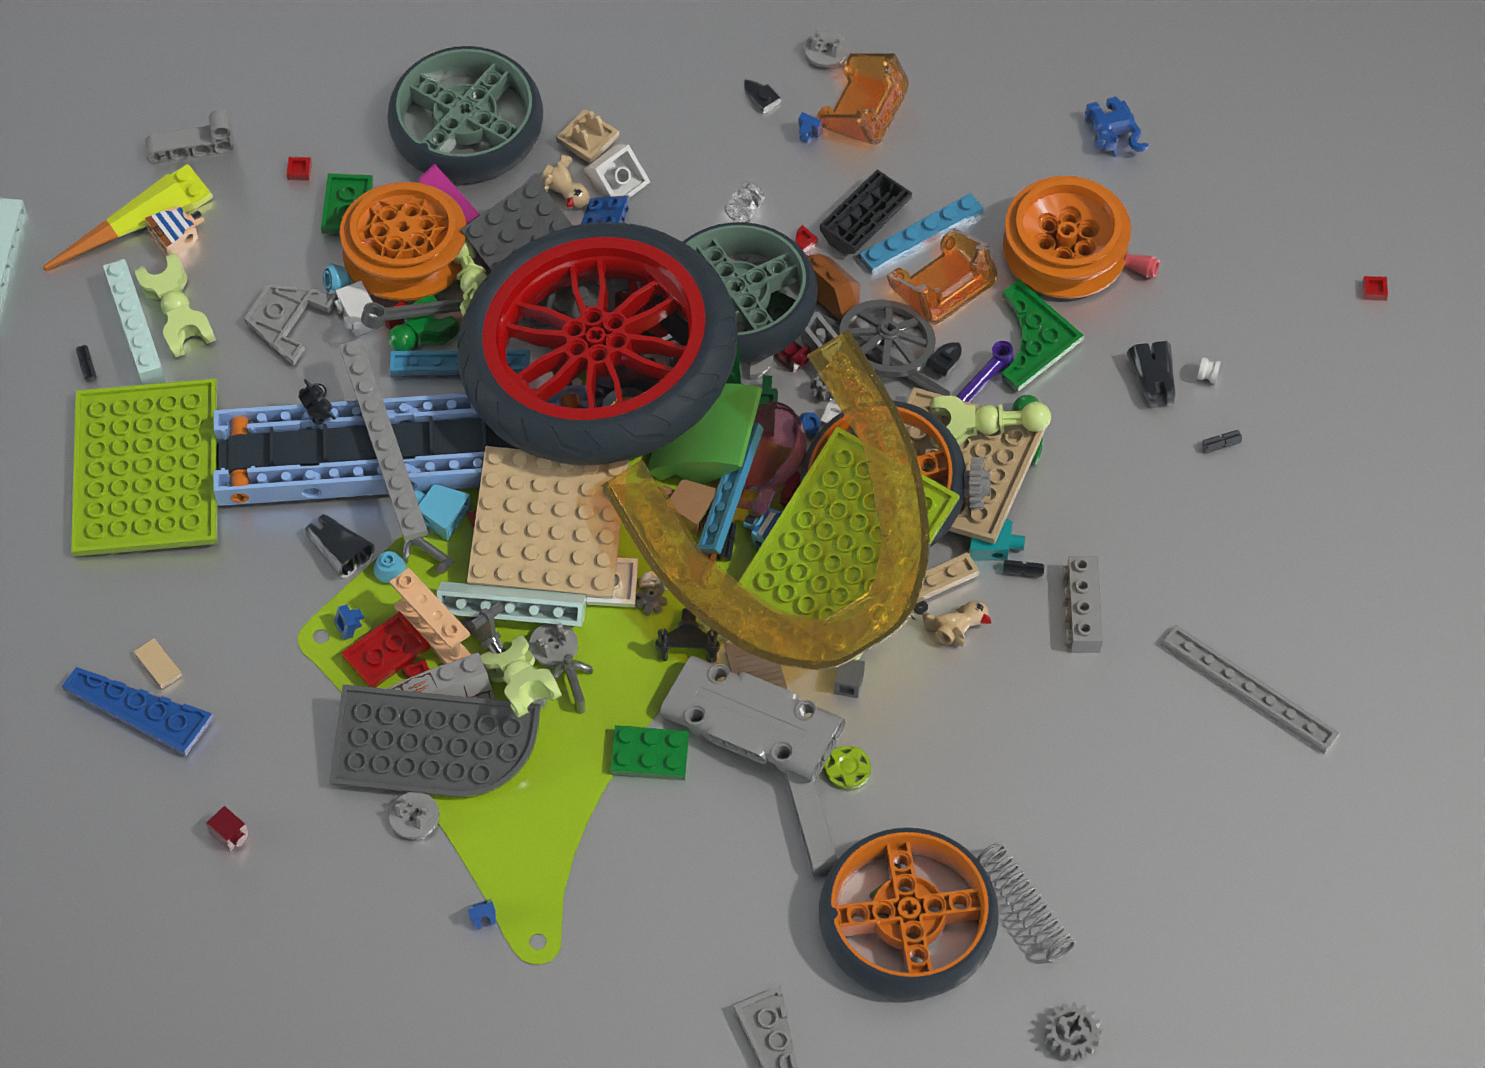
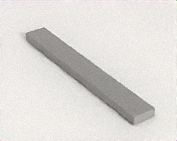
[1161,625,1339,754]

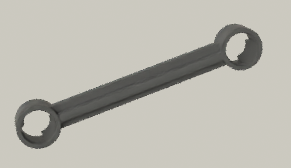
[361,298,464,329]

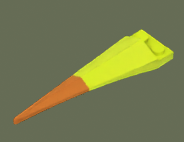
[43,164,213,271]

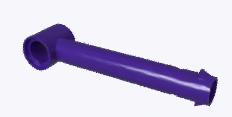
[956,341,1014,402]

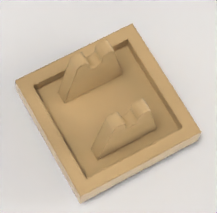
[556,109,619,164]

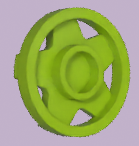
[824,746,871,790]

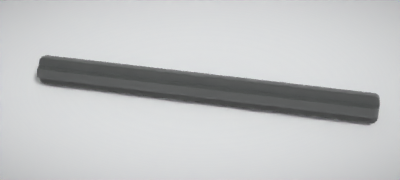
[820,313,951,396]

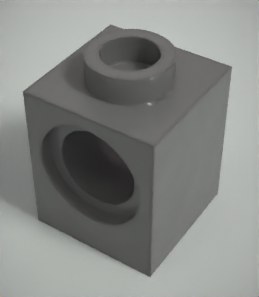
[834,657,865,698]

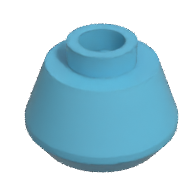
[323,263,351,293]
[373,551,406,583]

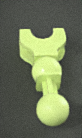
[453,238,487,316]
[930,395,1051,448]

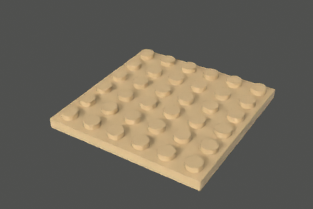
[886,387,1046,544]
[467,446,629,599]

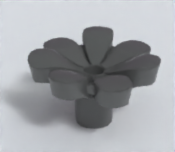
[636,586,667,616]

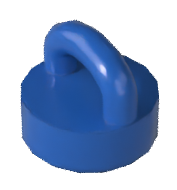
[795,412,820,436]

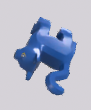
[1085,96,1149,157]

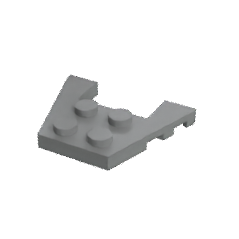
[244,284,337,365]

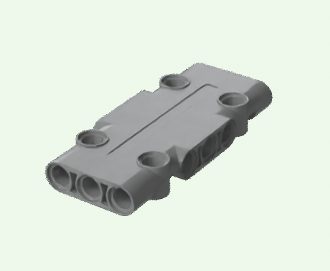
[660,656,846,781]

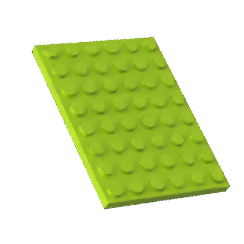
[71,378,218,557]
[734,426,960,661]

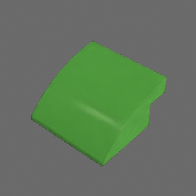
[647,383,763,485]

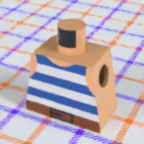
[145,206,204,256]

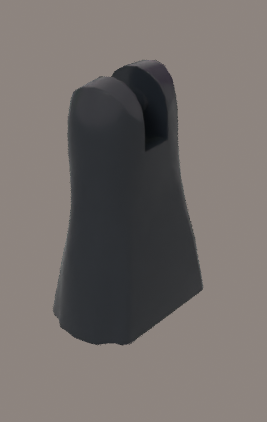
[1127,341,1176,407]
[305,514,375,578]

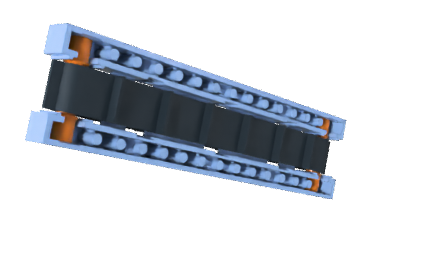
[214,385,589,506]

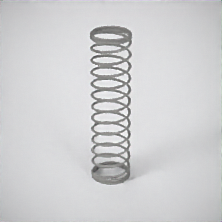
[977,842,1075,961]

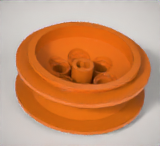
[1003,176,1131,299]
[340,182,466,301]

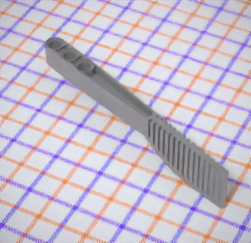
[724,635,837,876]

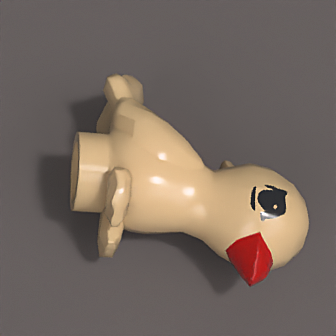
[541,155,589,208]
[922,600,992,647]

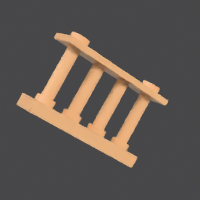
[389,568,472,664]

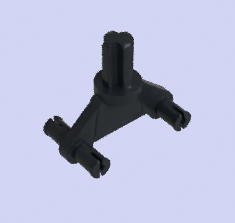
[655,606,720,663]

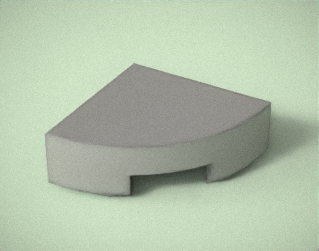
[750,356,773,379]

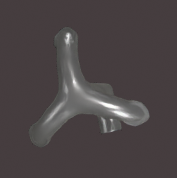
[402,527,455,574]
[551,654,593,714]

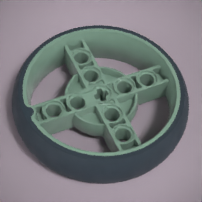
[387,46,543,183]
[656,222,818,363]

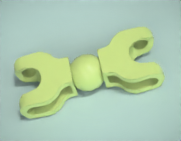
[134,252,216,358]
[480,635,562,718]

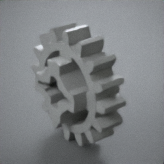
[964,457,991,510]
[1044,1002,1102,1060]

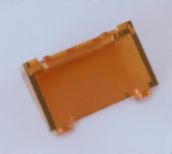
[816,53,909,144]
[886,228,998,325]

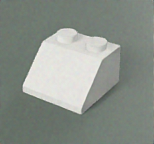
[583,144,650,198]

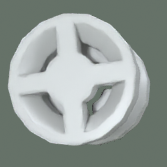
[1197,357,1221,384]

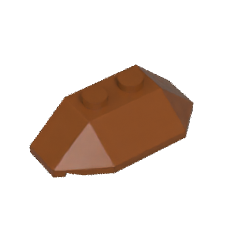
[797,253,861,321]

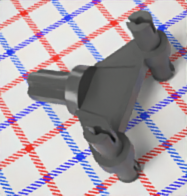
[462,602,506,654]

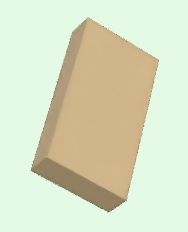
[134,638,182,689]

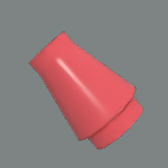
[1124,254,1160,278]

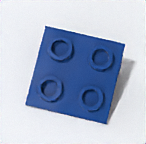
[581,195,629,224]

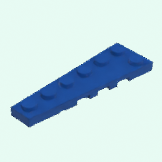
[62,667,214,756]

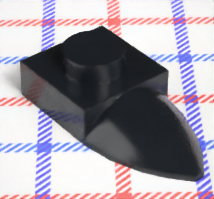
[744,79,781,114]
[926,342,962,377]

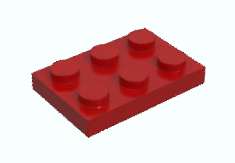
[341,611,430,688]

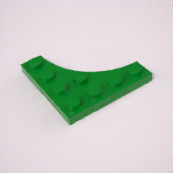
[1001,279,1084,392]

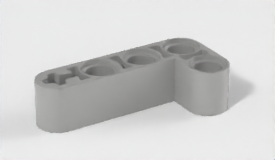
[145,110,234,164]

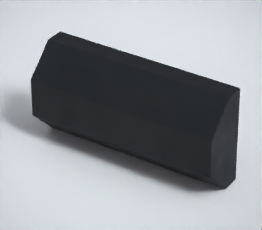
[819,169,912,255]

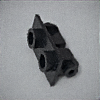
[298,379,336,425]

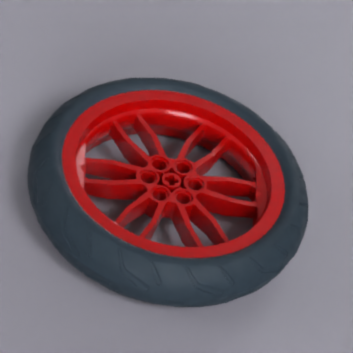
[457,222,738,465]

